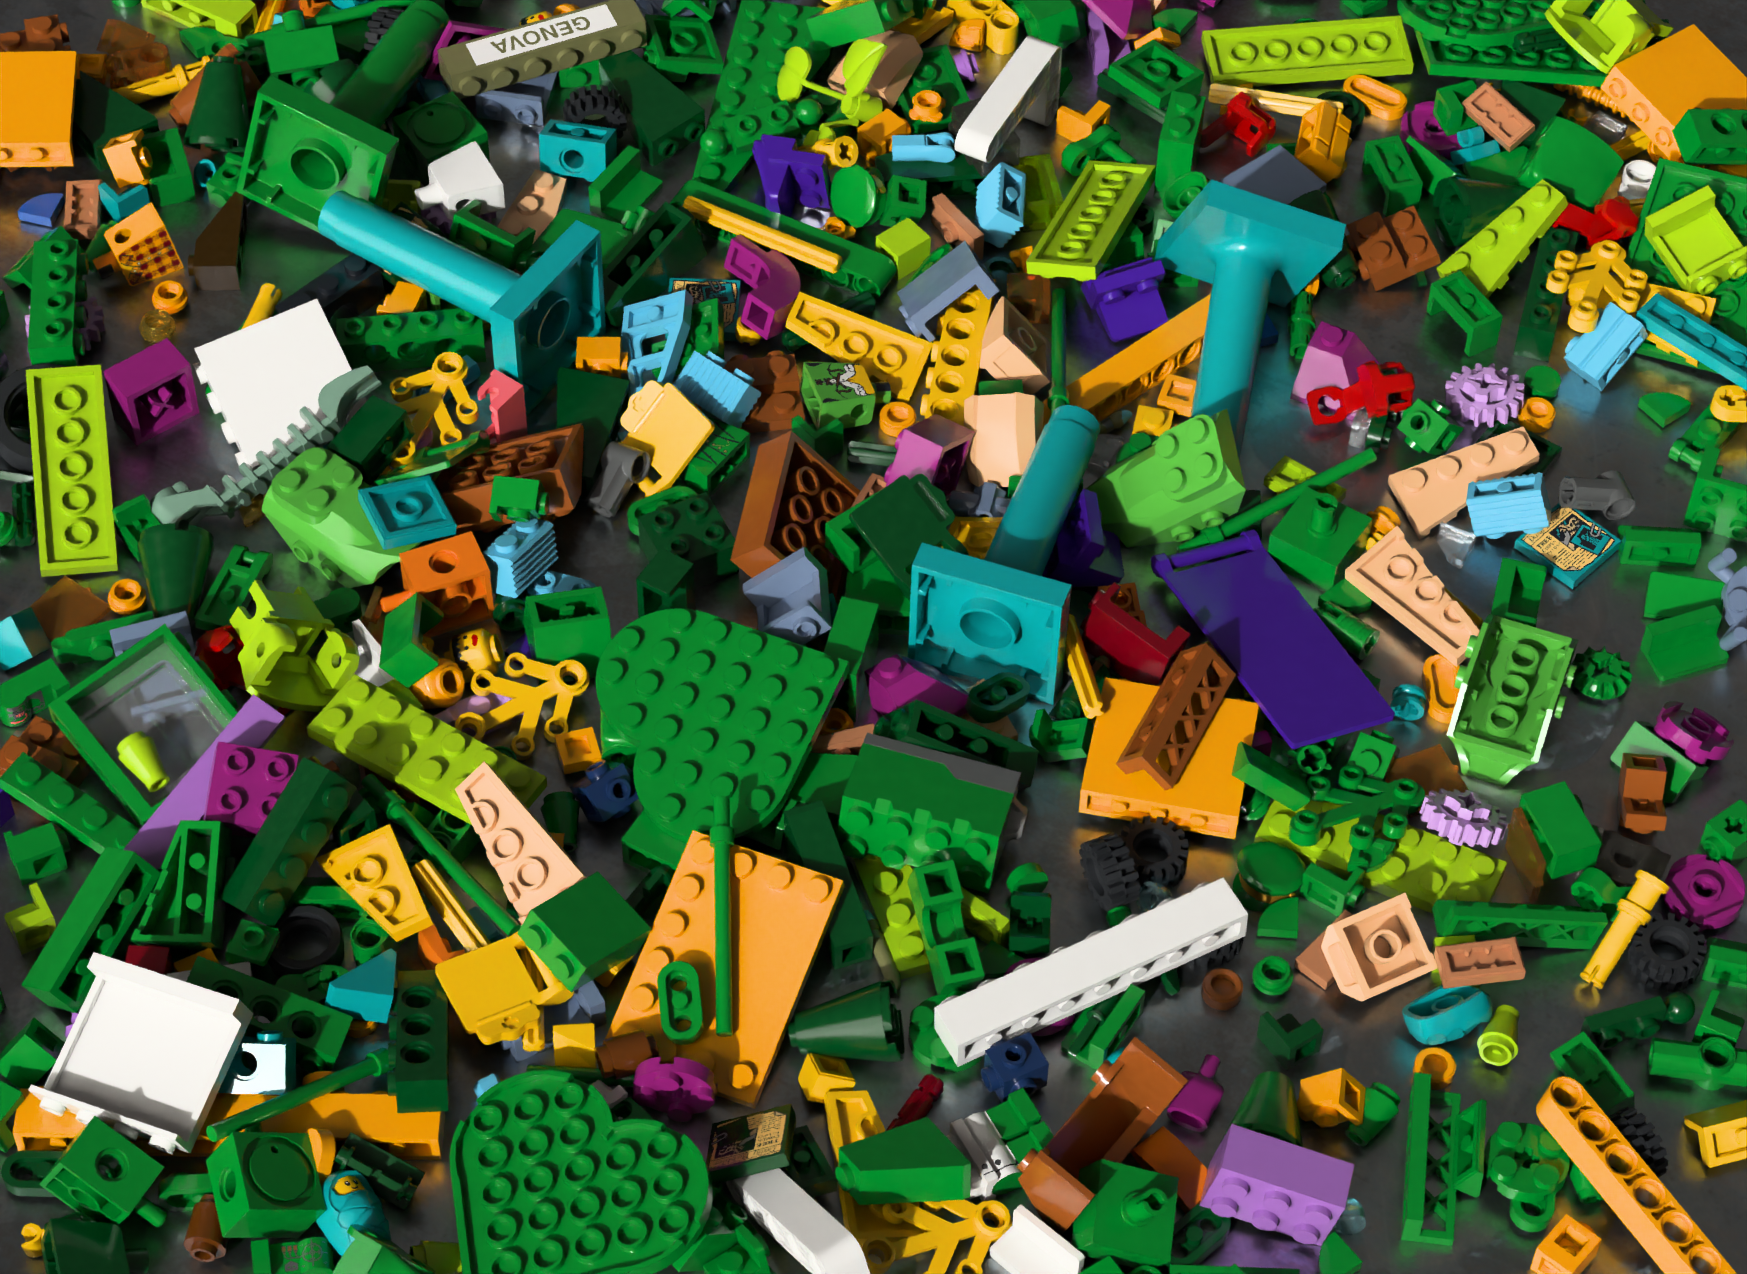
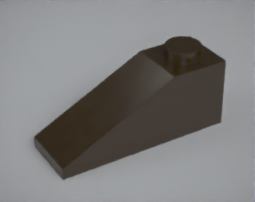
[188,191,248,291]

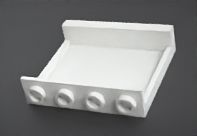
[192,299,367,470]
[29,952,253,1154]

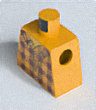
[92,202,184,286]

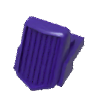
[752,134,831,218]
[1081,257,1168,342]
[1042,489,1124,587]

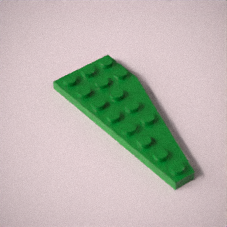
[692,0,834,194]

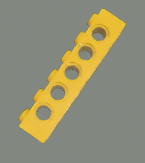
[917,279,996,426]

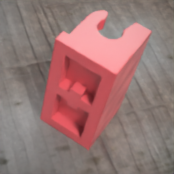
[478,369,528,442]

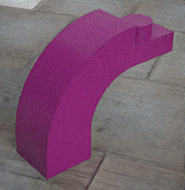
[724,234,801,340]

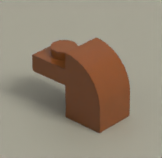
[1617,753,1667,834]

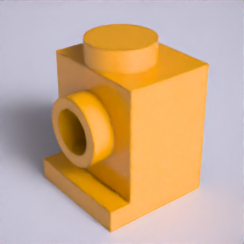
[857,108,911,166]
[103,129,153,188]
[376,281,428,315]
[576,337,628,379]
[1297,1068,1366,1128]
[1530,1214,1602,1274]

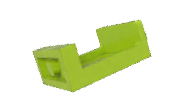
[1645,185,1747,295]

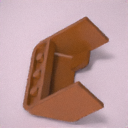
[1016,1037,1188,1236]

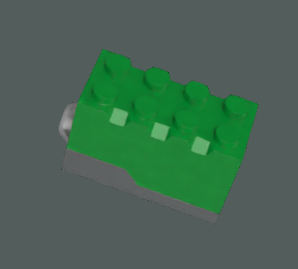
[836,733,1029,893]

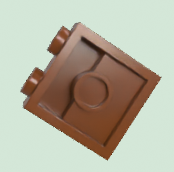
[0,14,71,52]
[1346,205,1441,291]
[724,350,805,433]
[0,716,104,788]

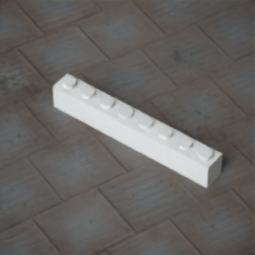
[934,877,1248,1067]

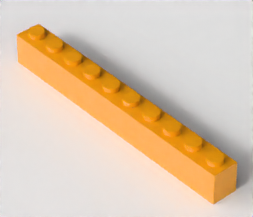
[12,1086,445,1160]

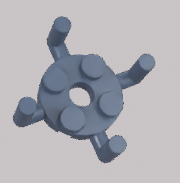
[1708,548,1747,651]

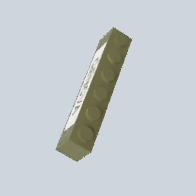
[437,0,647,99]

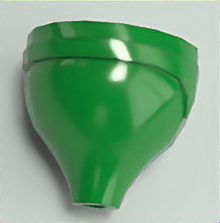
[1162,171,1210,219]

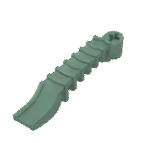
[150,365,382,531]

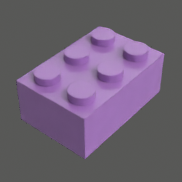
[1199,1124,1354,1246]

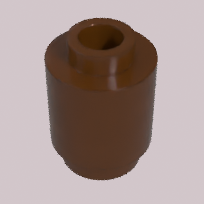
[594,1028,659,1080]
[183,1194,230,1262]

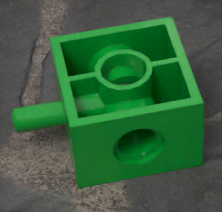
[392,91,490,187]
[39,1116,168,1228]
[206,1122,326,1238]

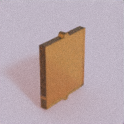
[28,576,111,642]
[1385,744,1469,818]
[1505,807,1546,902]

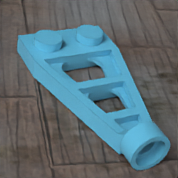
[621,289,693,396]

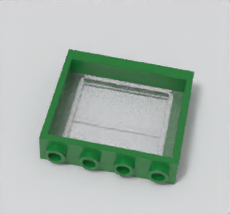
[48,624,239,829]

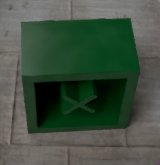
[638,492,739,589]

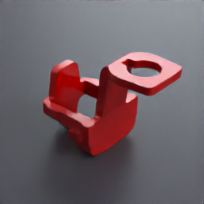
[1201,91,1276,157]
[1551,196,1639,251]
[1306,360,1416,426]
[194,625,291,716]

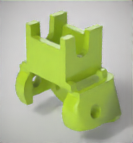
[1544,0,1674,74]
[229,580,360,712]

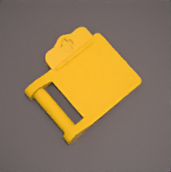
[620,380,715,498]
[435,932,574,1045]

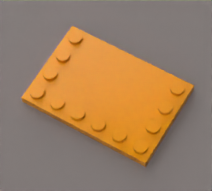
[602,830,845,1109]

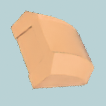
[827,30,923,110]
[980,296,1051,395]
[964,392,1044,487]
[1321,893,1438,1002]

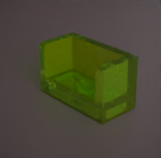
[1008,154,1063,232]

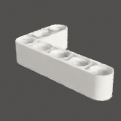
[954,35,1062,163]
[726,1168,870,1274]

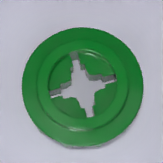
[1572,646,1633,700]

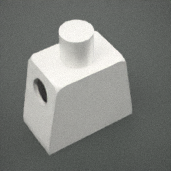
[415,141,505,220]

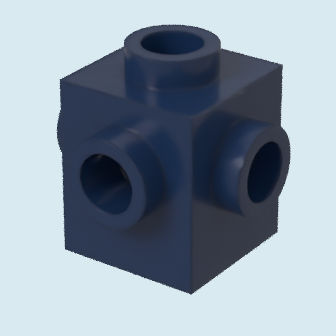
[570,760,639,822]
[981,1032,1049,1103]

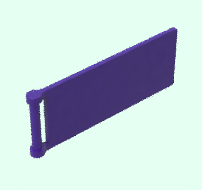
[1151,529,1395,749]

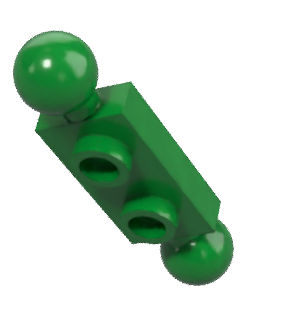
[700,98,822,156]

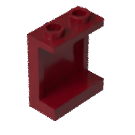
[1080,582,1191,686]

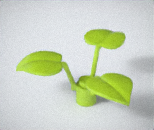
[777,39,888,146]

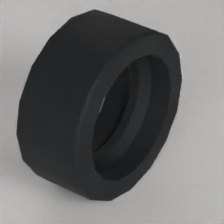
[268,905,344,978]

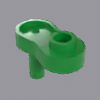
[1061,124,1137,176]

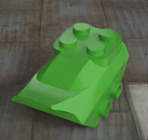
[1085,408,1246,548]
[262,447,422,588]
[1447,614,1579,787]

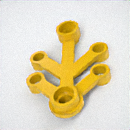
[1546,240,1648,333]
[390,352,479,468]
[454,652,590,761]
[861,1199,1012,1274]

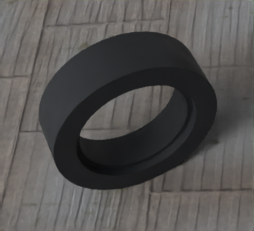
[0,363,67,474]

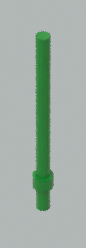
[245,0,416,49]
[1047,288,1069,415]
[1176,448,1377,553]
[361,774,521,936]
[710,796,734,1037]
[206,1048,393,1142]

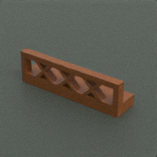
[1116,643,1236,790]

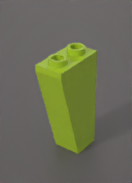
[141,0,258,39]

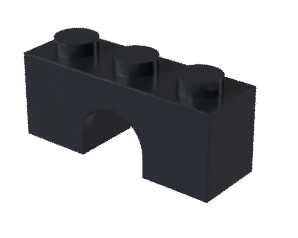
[275,253,385,324]

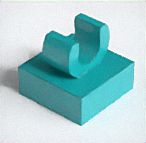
[1450,126,1500,165]

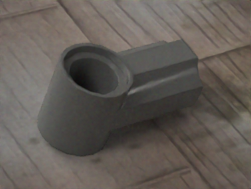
[584,441,651,518]
[1558,470,1636,520]

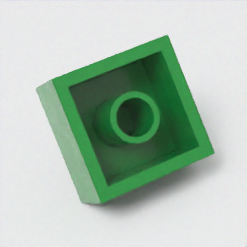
[263,10,339,91]
[1267,487,1373,592]
[1071,1159,1179,1268]

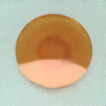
[361,585,383,629]

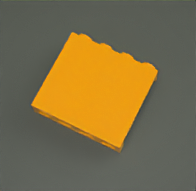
[1600,24,1747,168]
[0,51,80,167]
[1079,677,1259,839]

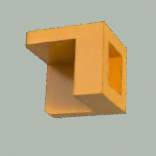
[1056,100,1111,142]

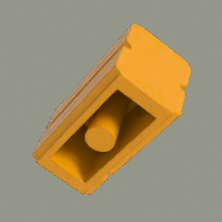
[1294,101,1352,183]

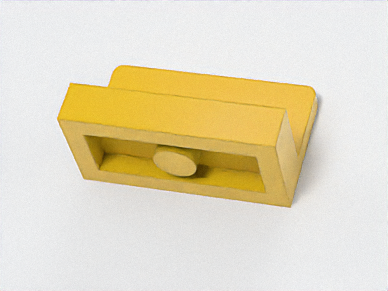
[1684,1100,1747,1168]

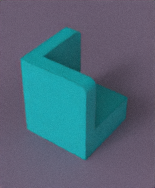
[98,182,150,223]
[0,607,52,671]

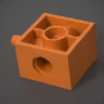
[380,531,494,638]

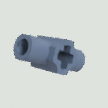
[949,482,1011,517]

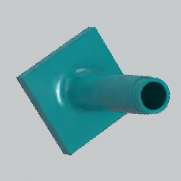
[1154,179,1346,459]
[318,190,606,416]
[908,405,1100,705]

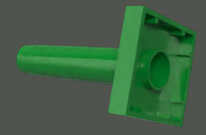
[236,0,449,233]

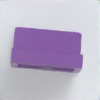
[1084,4,1131,75]

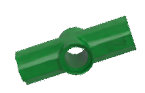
[1648,1037,1747,1091]

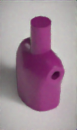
[1166,1054,1224,1132]

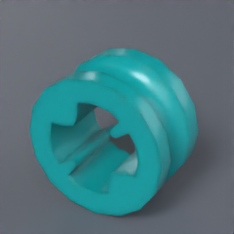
[1390,684,1427,721]

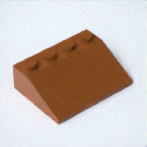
[432,423,584,541]
[730,431,861,607]

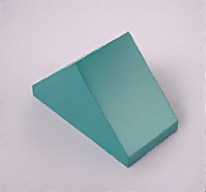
[324,948,397,1024]

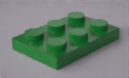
[896,44,973,135]

